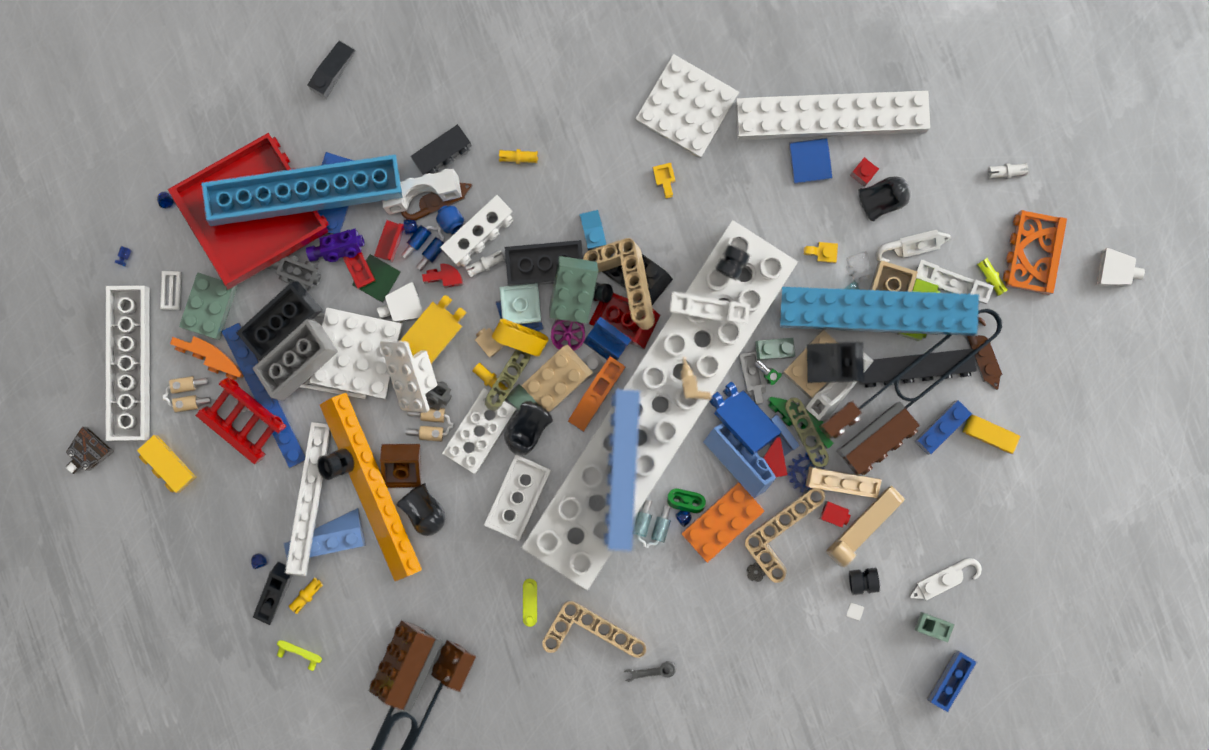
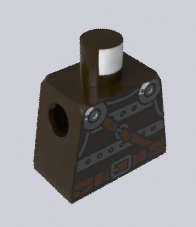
[66,426,114,474]

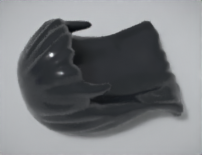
[858,176,911,222]
[504,401,553,456]
[397,483,446,536]

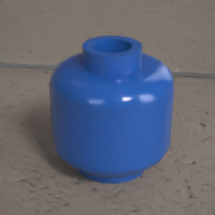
[436,206,464,234]

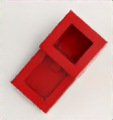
[422,263,463,288]

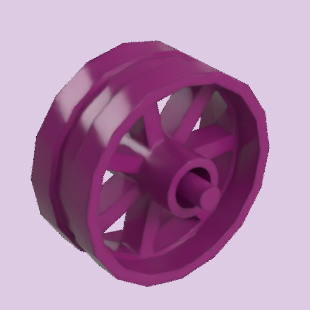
[551,319,585,351]

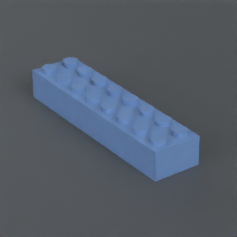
[604,389,640,551]

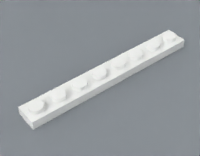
[285,422,331,576]

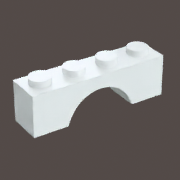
[382,169,462,215]
[806,353,873,421]

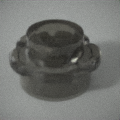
[747,563,766,582]

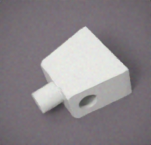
[1096,248,1145,286]
[377,282,423,323]

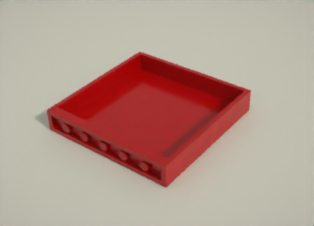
[168,132,329,290]

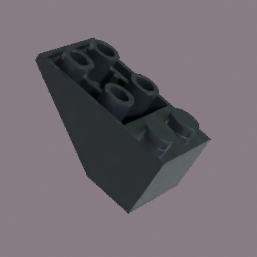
[602,248,673,305]
[807,342,864,383]

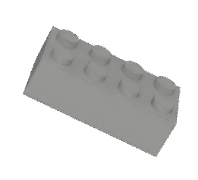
[252,319,338,401]

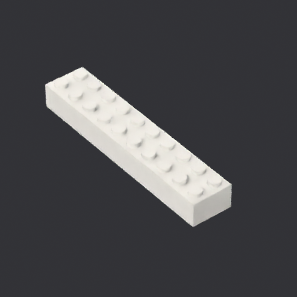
[736,91,930,140]

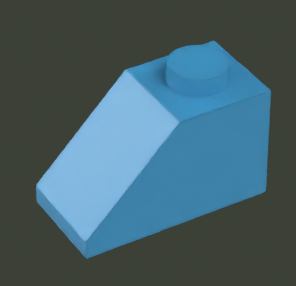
[580,210,607,251]

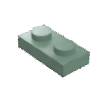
[755,338,796,360]

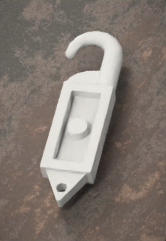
[876,229,951,262]
[910,558,982,600]

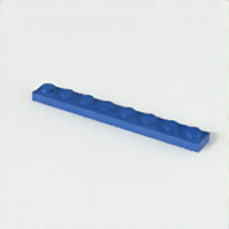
[222,323,306,468]

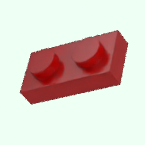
[343,252,376,289]

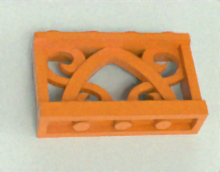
[1003,210,1067,295]

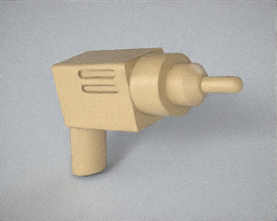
[681,357,711,400]

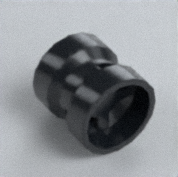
[592,282,613,303]

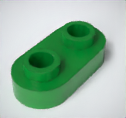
[667,488,706,513]

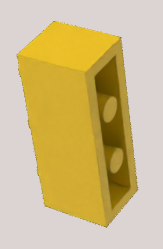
[137,435,196,493]

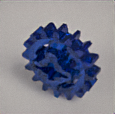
[787,452,828,493]

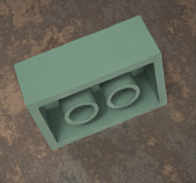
[549,256,598,324]
[179,272,238,340]

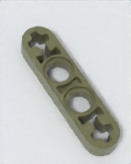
[485,349,531,411]
[785,398,829,467]

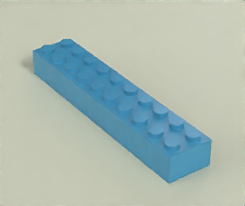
[202,155,403,226]
[780,287,979,336]

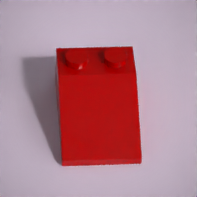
[589,293,661,349]

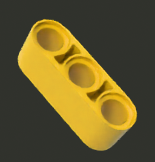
[491,319,549,356]
[962,414,1021,454]

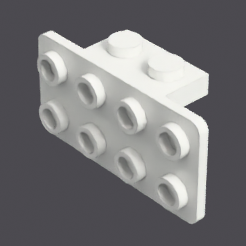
[380,340,437,413]

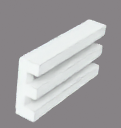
[160,271,182,310]

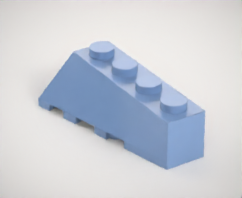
[704,423,776,498]
[284,508,366,561]

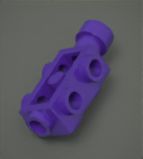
[306,228,365,262]

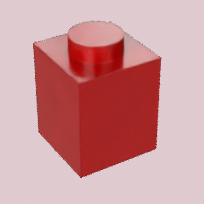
[850,157,879,187]
[819,501,851,528]

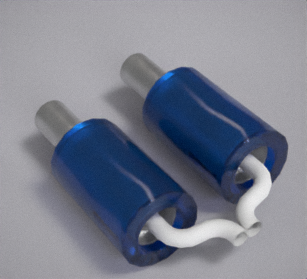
[401,225,444,271]

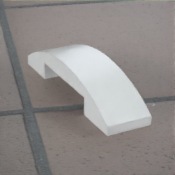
[916,259,994,304]
[669,292,750,324]

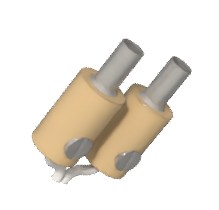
[163,376,211,413]
[406,407,453,442]

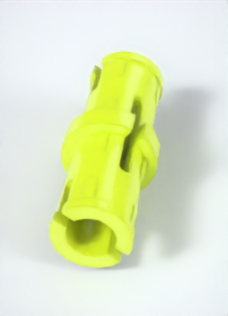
[977,258,1008,296]

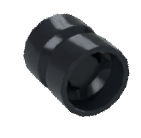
[715,244,750,281]
[317,448,354,480]
[849,567,880,595]

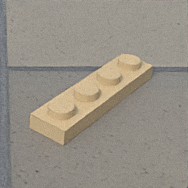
[806,467,882,498]

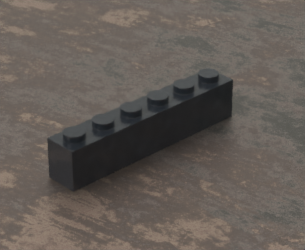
[859,348,977,388]

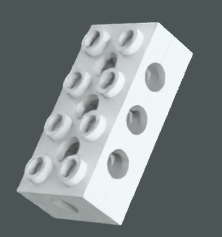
[440,195,514,268]
[442,388,517,474]
[484,455,551,541]

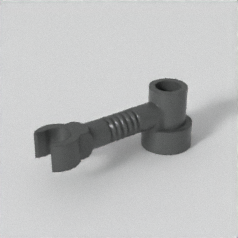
[624,661,676,682]

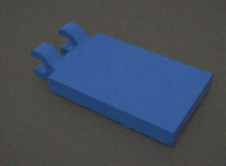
[709,382,782,456]

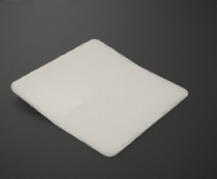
[846,603,864,621]

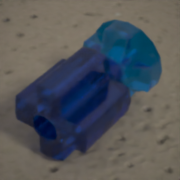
[114,246,131,267]

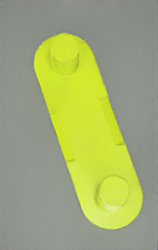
[523,578,537,627]
[277,640,322,671]

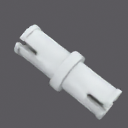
[988,163,1028,179]
[465,250,505,277]

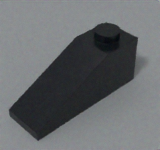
[307,41,356,99]
[253,562,293,625]

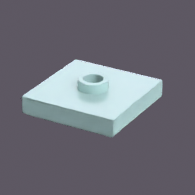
[500,283,541,324]

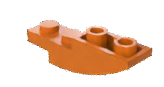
[170,336,243,380]
[568,357,626,432]

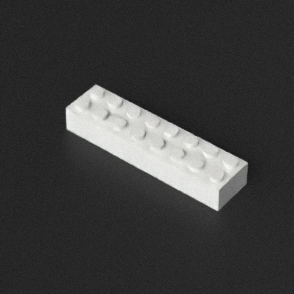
[106,286,150,441]

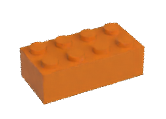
[681,482,765,563]

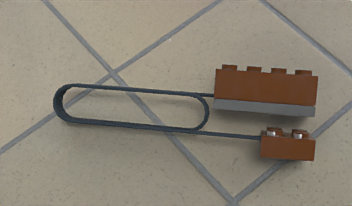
[819,309,1002,475]
[369,620,476,750]

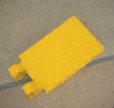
[400,295,467,364]

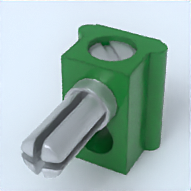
[755,360,782,385]

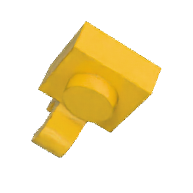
[652,163,676,199]
[804,242,838,263]

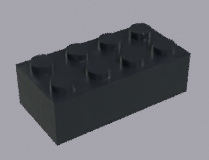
[505,240,583,286]
[236,281,323,361]

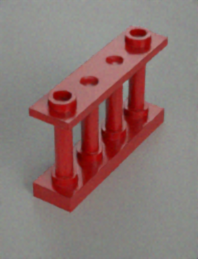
[195,377,287,465]

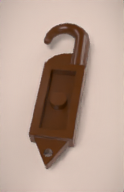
[401,183,473,221]
[967,317,1003,390]

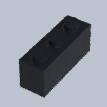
[410,124,472,175]

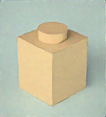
[475,328,505,358]

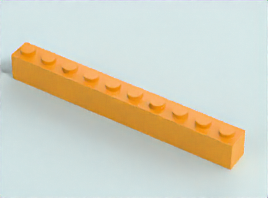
[319,393,422,582]

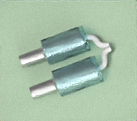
[633,500,671,548]

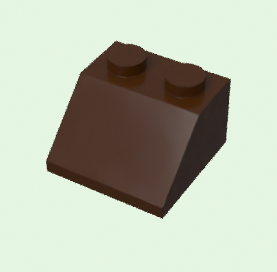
[380,444,421,488]

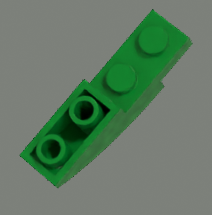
[767,397,834,449]

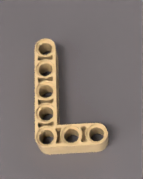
[583,238,654,330]
[826,485,905,567]
[745,488,825,583]
[542,601,646,658]

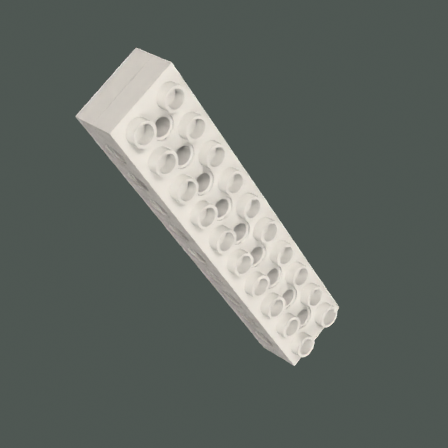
[522,220,798,590]

